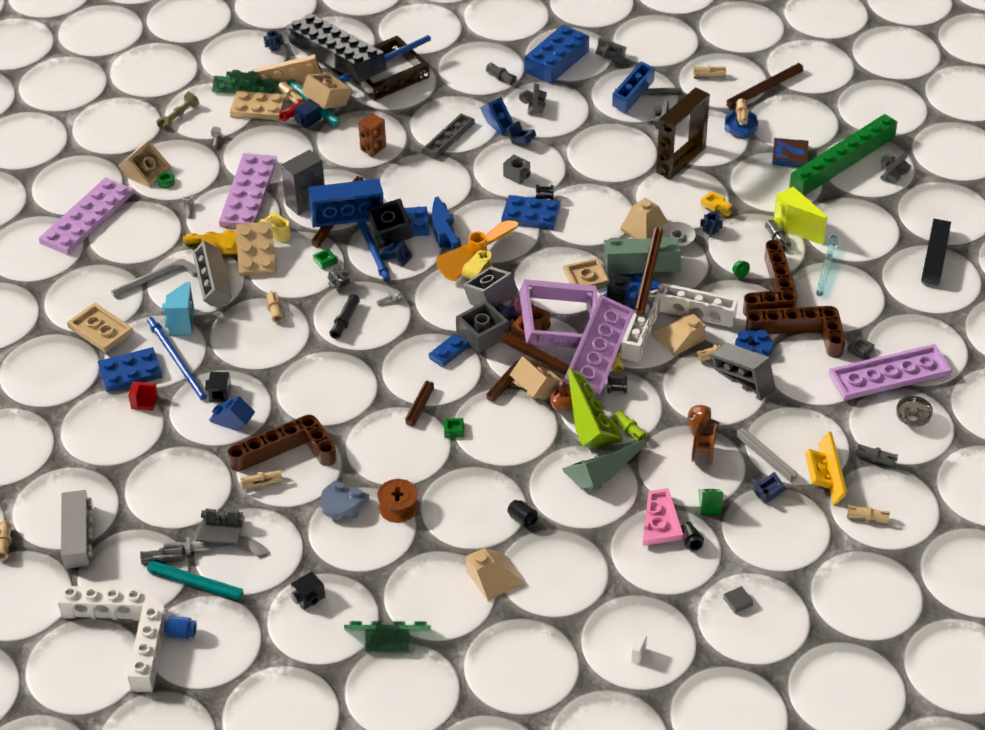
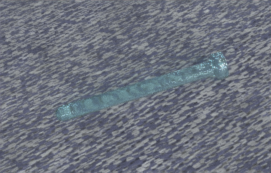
[816,235,840,297]

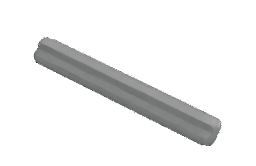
[737,428,797,482]

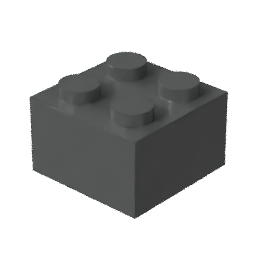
[463,266,519,308]
[456,301,509,354]

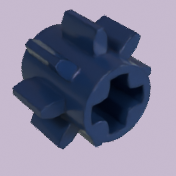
[263,31,284,51]
[700,212,723,235]

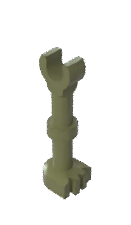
[156,91,199,130]

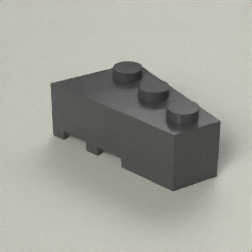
[711,342,776,401]

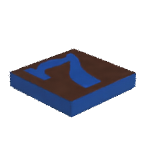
[772,138,809,167]

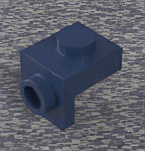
[506,121,537,145]
[380,242,413,267]
[751,472,787,503]

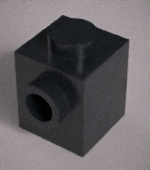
[607,274,631,305]
[205,372,231,402]
[290,571,325,610]

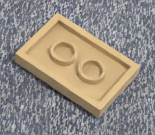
[230,91,286,120]
[236,222,276,276]
[67,303,134,353]

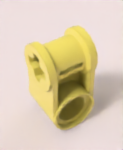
[258,212,291,242]
[462,249,493,280]

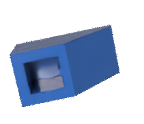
[209,396,255,431]

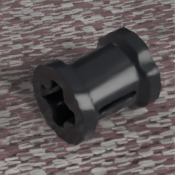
[536,184,554,200]
[607,376,627,393]

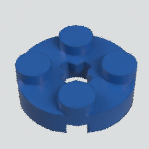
[724,111,759,139]
[735,330,773,356]

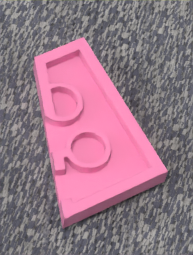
[643,488,683,546]

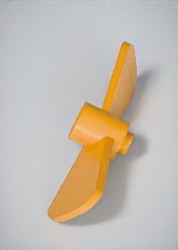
[436,221,518,281]

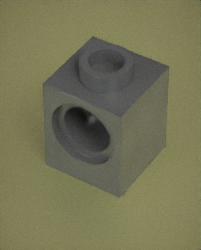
[503,154,531,184]

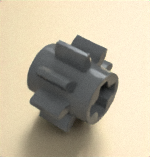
[327,267,350,290]

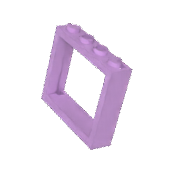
[519,279,598,349]

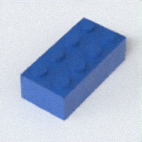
[524,25,589,84]
[309,179,383,228]

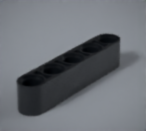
[921,218,952,285]

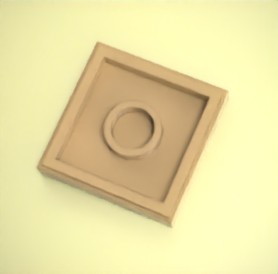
[563,258,610,289]

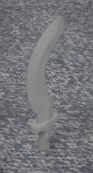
[164,536,269,556]

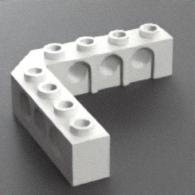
[621,283,738,362]
[58,586,167,693]

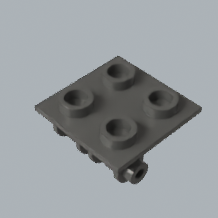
[196,508,245,544]

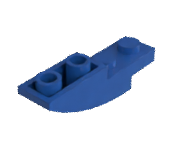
[432,196,461,251]

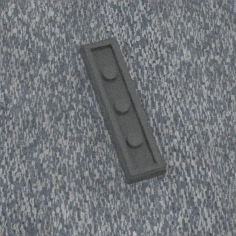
[422,113,475,160]

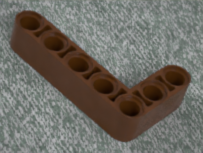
[743,240,798,317]
[745,306,845,358]
[228,415,337,471]

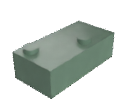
[604,237,681,275]

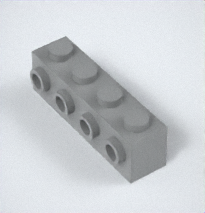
[192,241,232,309]
[61,490,93,569]

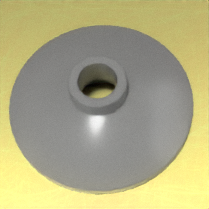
[662,222,696,248]

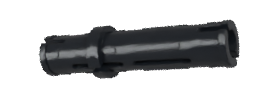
[329,294,360,339]

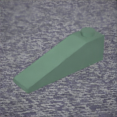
[562,440,647,491]

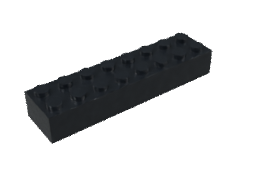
[286,14,387,83]

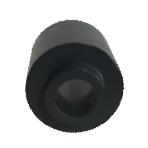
[507,500,538,528]

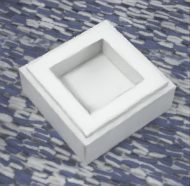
[631,633,647,665]

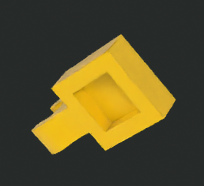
[701,191,732,217]

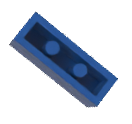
[612,61,655,113]

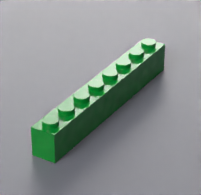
[789,114,898,196]

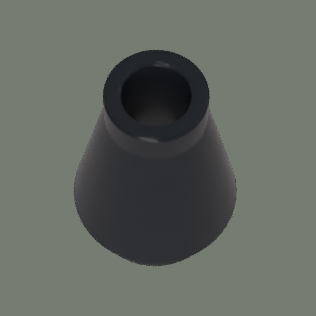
[681,521,704,551]

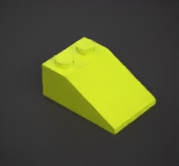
[773,187,828,245]

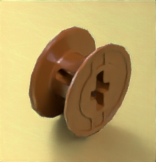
[691,423,717,465]
[377,479,419,523]

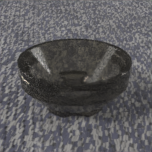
[896,396,933,427]

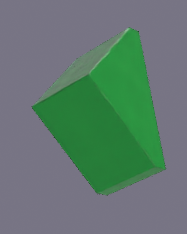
[698,489,723,515]

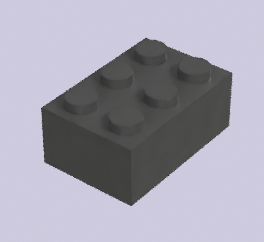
[281,149,325,215]

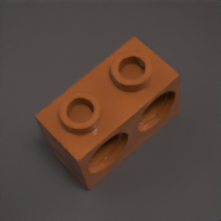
[358,113,386,156]
[511,304,551,342]

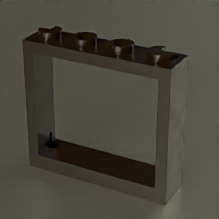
[353,35,430,101]
[656,87,710,180]

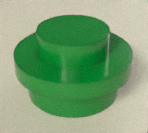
[732,261,750,279]

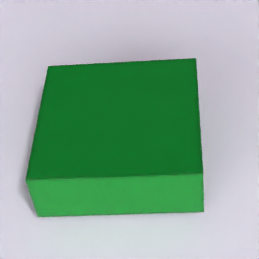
[313,248,338,270]
[444,418,464,438]

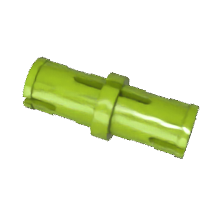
[613,410,647,441]

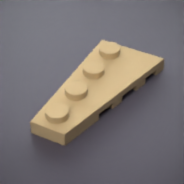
[252,55,323,86]

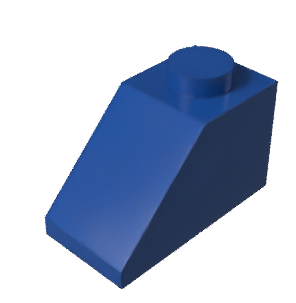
[480,97,514,134]

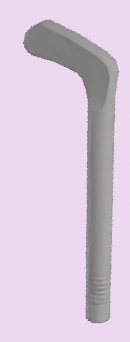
[111,259,197,297]

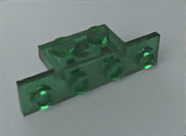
[212,70,279,94]
[344,621,432,652]

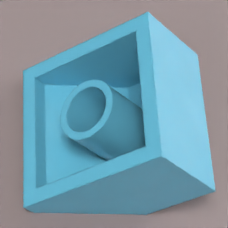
[162,282,195,335]

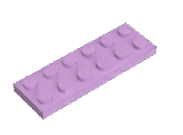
[219,153,277,228]
[38,177,134,255]
[563,294,635,398]
[829,344,952,401]

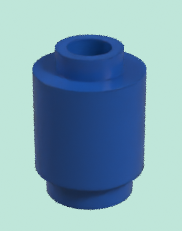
[163,616,197,639]

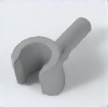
[211,126,223,148]
[182,195,194,218]
[376,289,403,305]

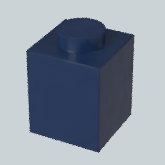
[294,99,322,128]

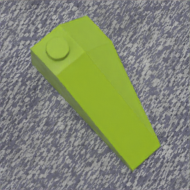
[568,369,623,450]

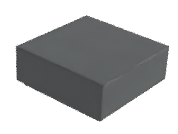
[847,336,875,360]
[723,586,753,613]

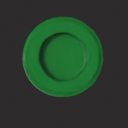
[157,172,175,188]

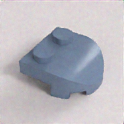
[320,481,369,520]

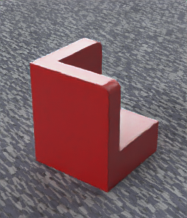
[128,382,158,411]

